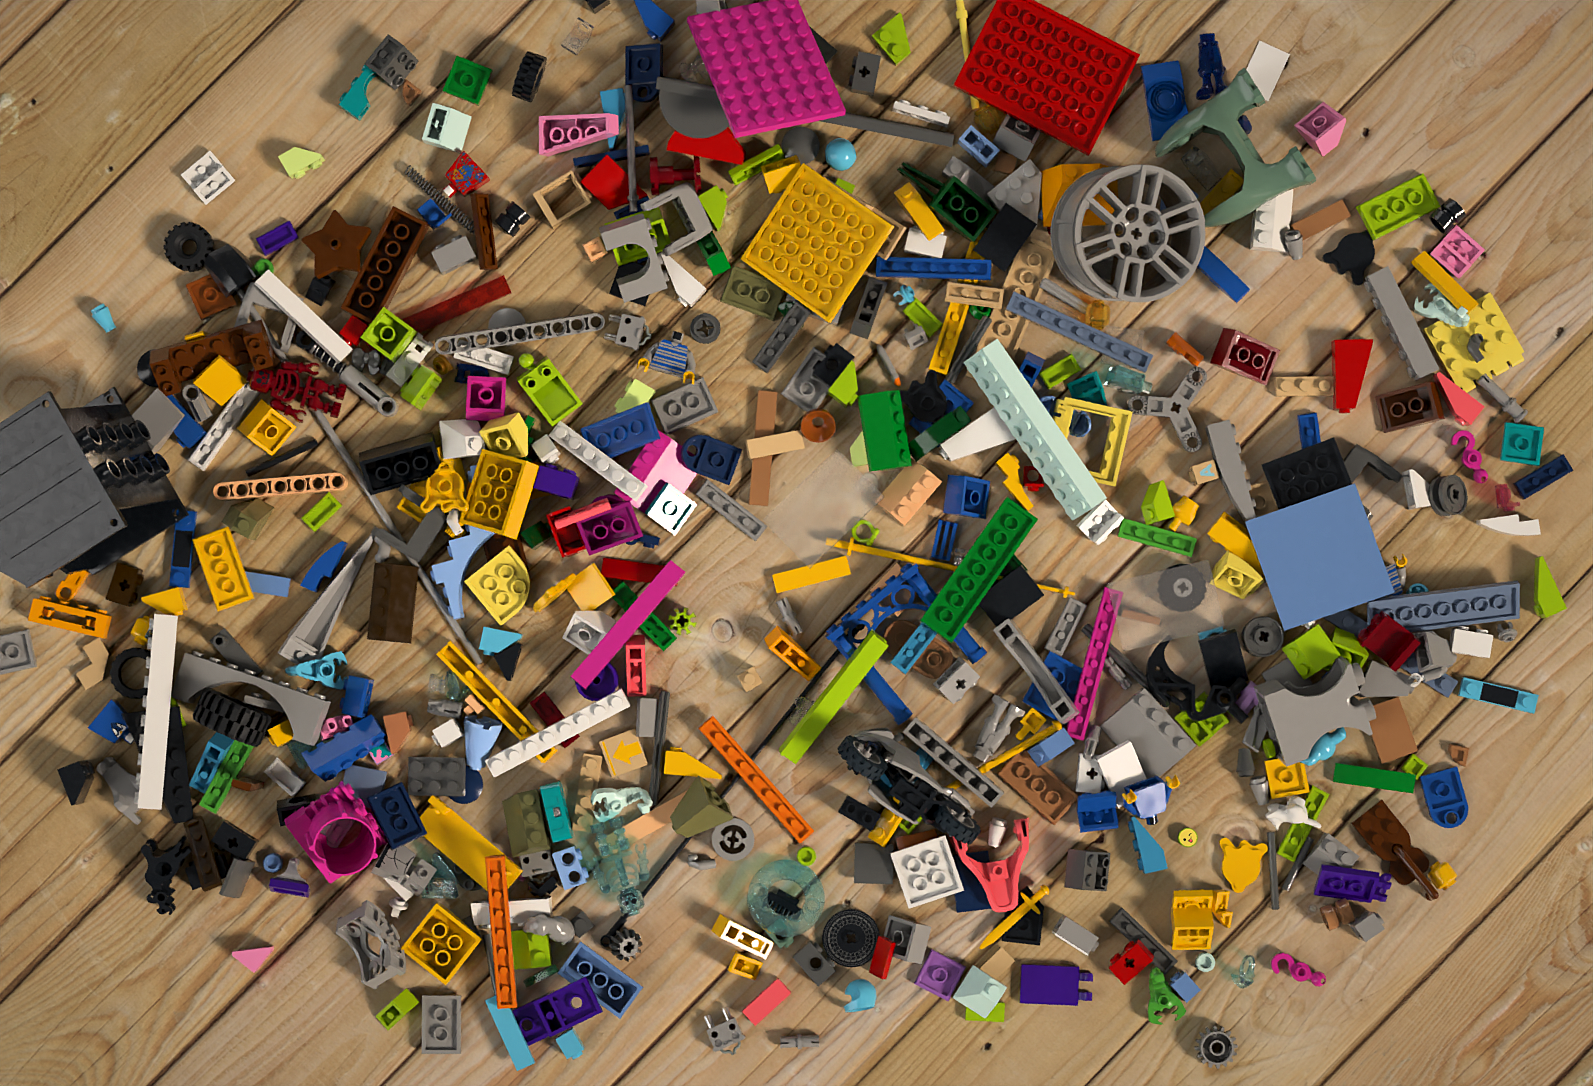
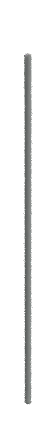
[236,288,483,666]

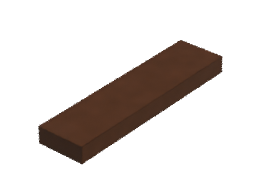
[470,193,498,270]
[231,777,265,792]

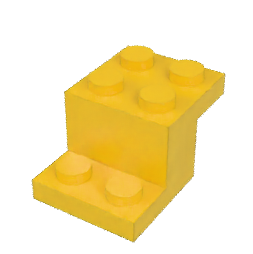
[1171,889,1214,950]

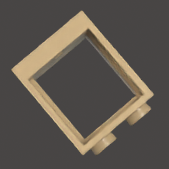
[532,170,593,229]

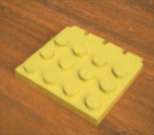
[1423,292,1524,393]

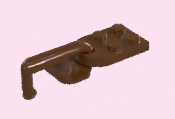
[1351,800,1439,901]

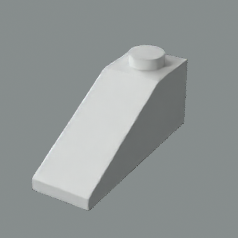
[660,251,706,307]

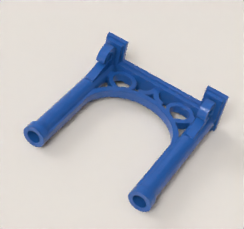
[825,563,987,726]

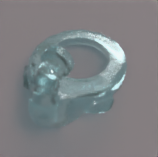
[446,670,469,701]
[1231,955,1255,989]

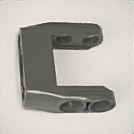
[1344,444,1403,522]
[371,484,448,562]

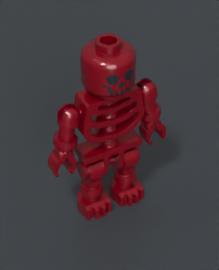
[246,361,347,423]

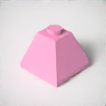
[1294,102,1346,156]

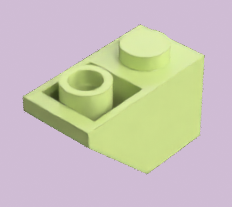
[278,147,325,179]
[614,379,655,414]

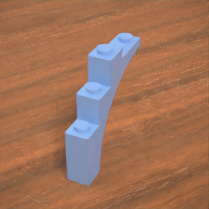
[430,524,495,620]

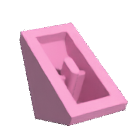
[232,946,274,973]

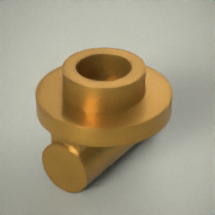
[433,354,454,375]

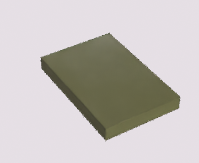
[720,265,785,321]

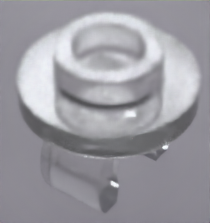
[951,548,967,566]

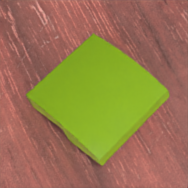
[1174,691,1230,747]

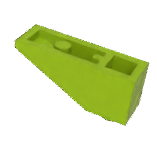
[1534,556,1567,618]

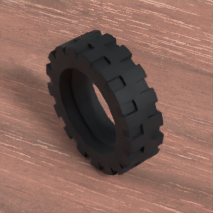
[110,648,151,699]

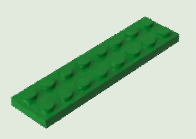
[920,497,1038,644]

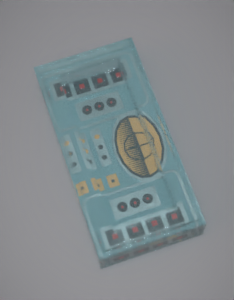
[421,878,459,899]

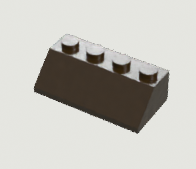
[367,563,419,644]

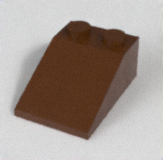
[1375,381,1445,433]

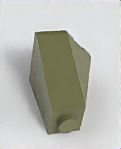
[222,498,274,541]
[670,776,733,838]

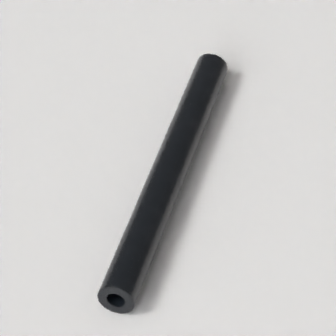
[245,439,318,477]

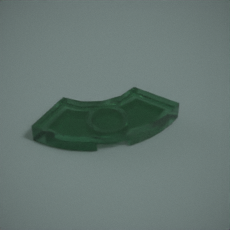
[523,964,559,987]

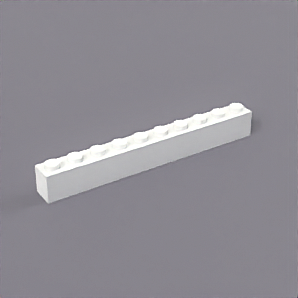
[134,614,178,810]

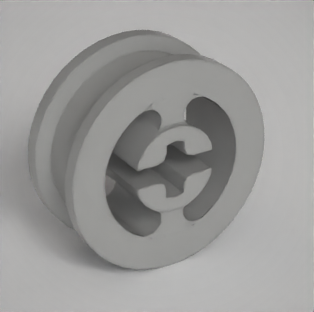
[712,818,755,861]

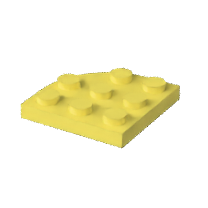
[464,545,530,626]

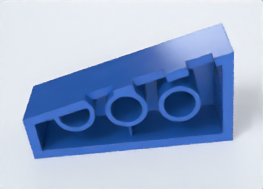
[301,714,388,782]

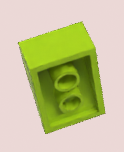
[400,365,443,411]

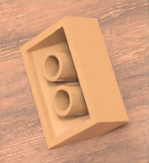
[875,458,942,526]

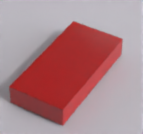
[869,936,896,979]

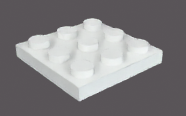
[890,835,964,909]

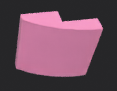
[1430,224,1485,279]

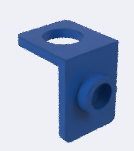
[417,199,452,230]

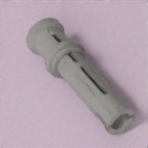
[1477,373,1528,423]

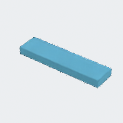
[485,995,535,1071]

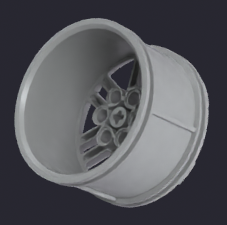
[1051,165,1205,302]

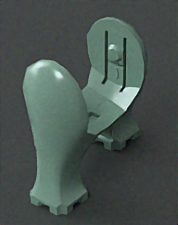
[1155,68,1316,228]

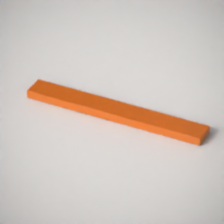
[699,715,814,843]
[485,855,517,1009]

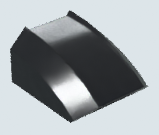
[204,244,261,298]

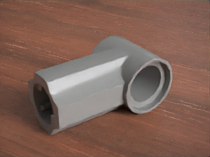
[182,384,213,423]

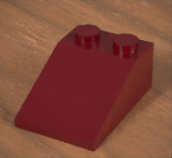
[1210,328,1280,386]

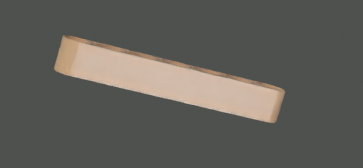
[213,473,348,501]

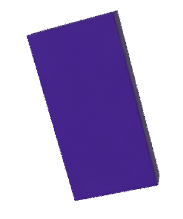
[256,221,299,256]

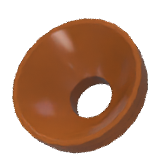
[801,409,836,443]

